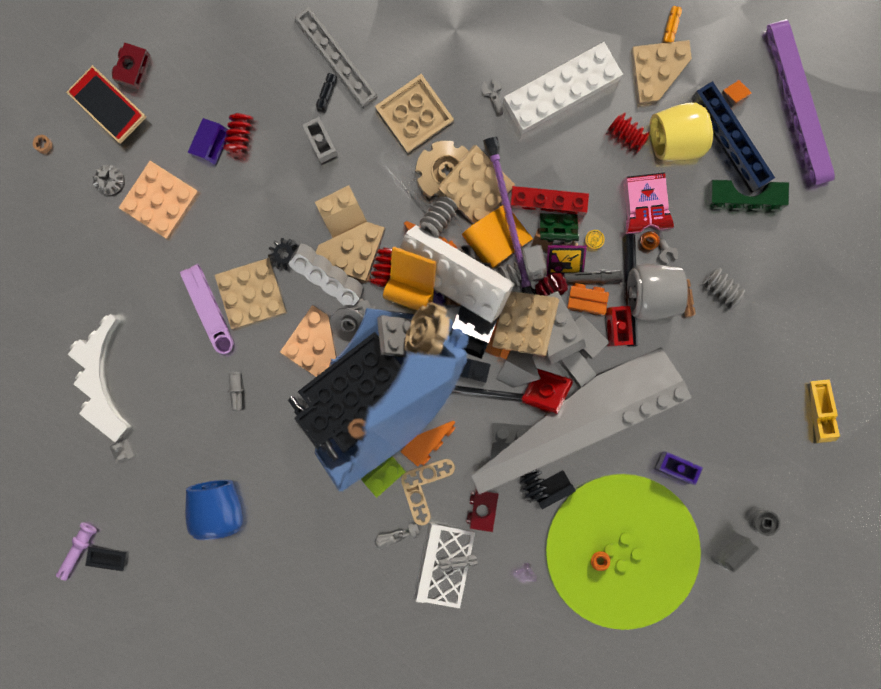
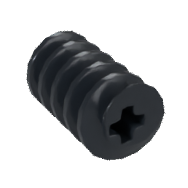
[518,470,550,503]

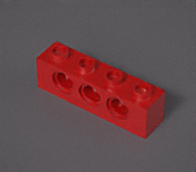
[510,186,589,216]

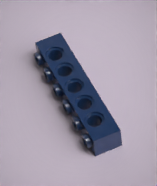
[692,81,775,192]

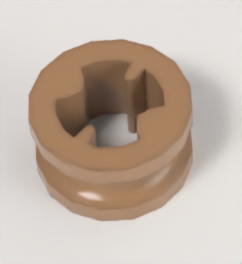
[33,135,52,154]

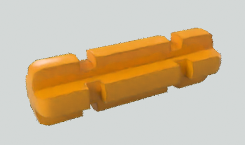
[663,6,682,43]

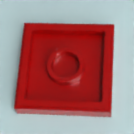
[521,368,573,414]

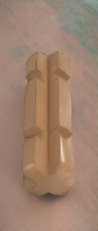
[684,279,696,317]

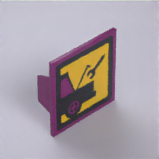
[546,245,587,276]

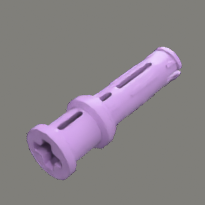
[56,522,97,581]

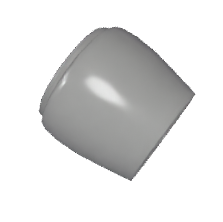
[627,264,688,321]

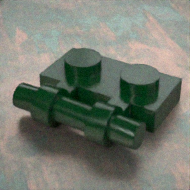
[539,213,579,243]

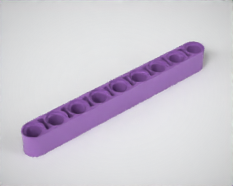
[767,19,835,186]

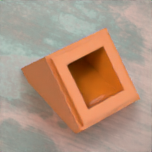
[723,80,751,106]

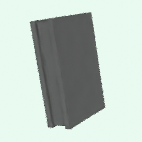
[713,533,759,573]

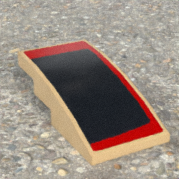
[66,65,146,144]

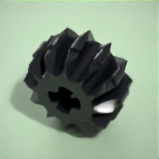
[268,238,298,271]

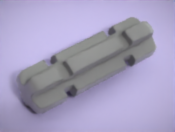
[439,555,477,571]

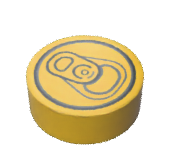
[585,230,605,250]

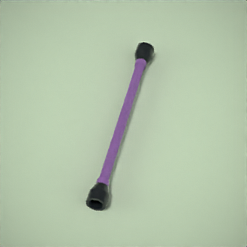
[483,137,537,295]

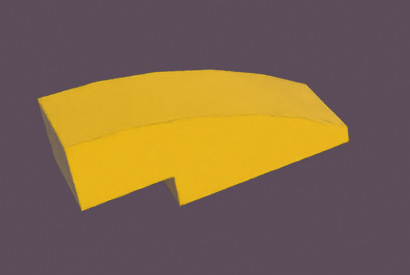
[810,379,840,443]

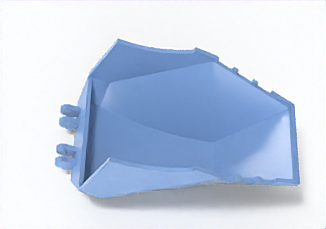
[315,308,468,491]

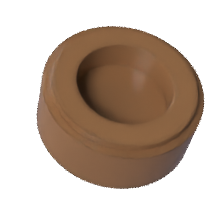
[348,419,366,440]

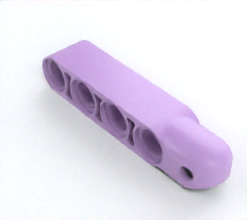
[180,264,234,354]

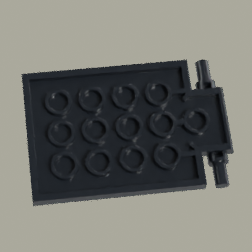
[288,332,402,462]

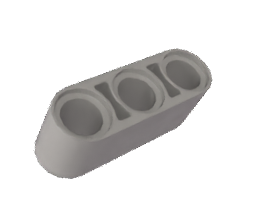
[559,351,596,388]

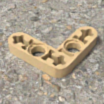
[401,459,455,526]

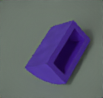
[187,118,229,165]

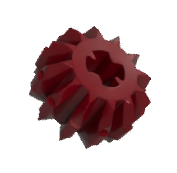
[535,273,568,296]

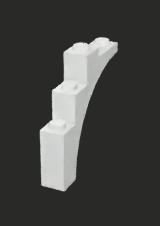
[67,314,132,442]

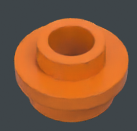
[640,231,660,250]
[591,551,610,571]

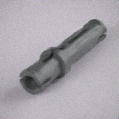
[564,269,623,285]

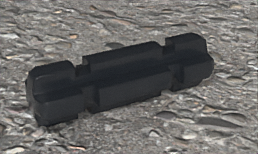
[316,73,337,110]

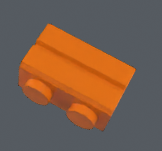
[566,283,609,316]

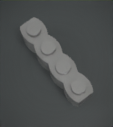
[288,243,363,308]
[522,245,547,282]

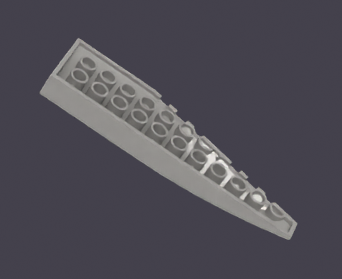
[471,347,692,494]

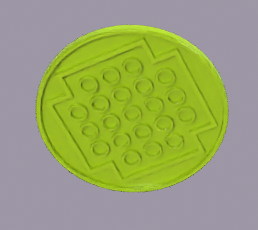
[546,474,701,630]

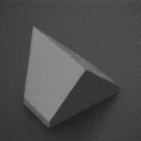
[497,351,540,387]

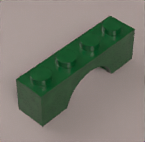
[708,180,789,211]

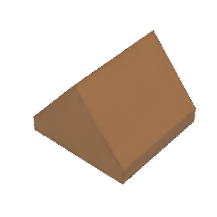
[531,228,553,252]

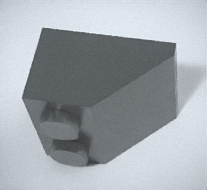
[490,423,532,460]

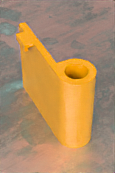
[461,205,533,269]
[383,247,436,311]

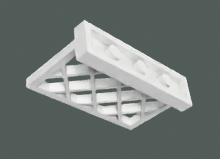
[413,522,475,609]

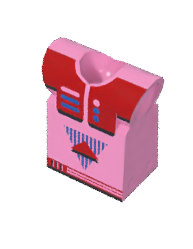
[623,172,674,234]

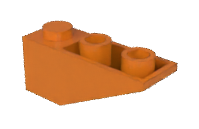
[400,421,456,467]

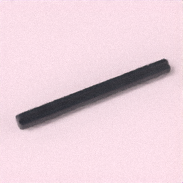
[624,233,638,347]

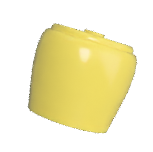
[649,102,713,160]

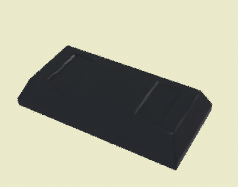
[85,547,127,571]

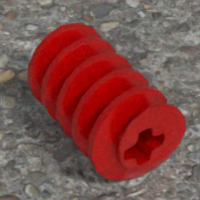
[607,112,650,153]
[223,113,253,155]
[369,248,392,288]

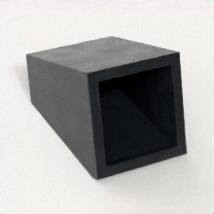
[449,305,498,359]

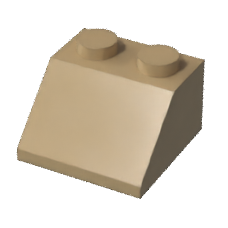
[315,185,367,238]

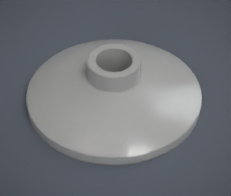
[330,308,363,342]

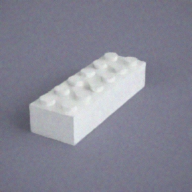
[503,42,623,135]
[399,225,515,323]

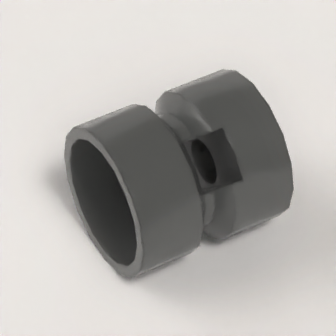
[749,508,781,536]

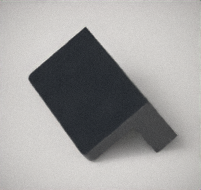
[537,470,576,510]

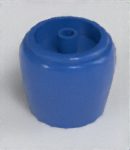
[185,480,243,540]

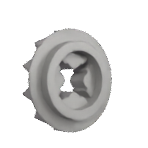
[92,165,124,195]

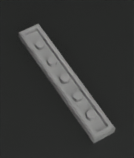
[294,7,378,108]

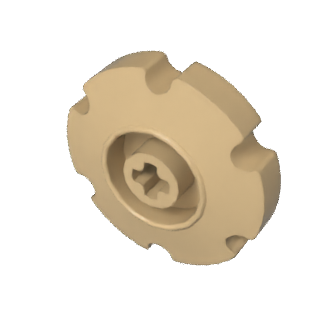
[415,141,468,198]
[404,303,449,356]

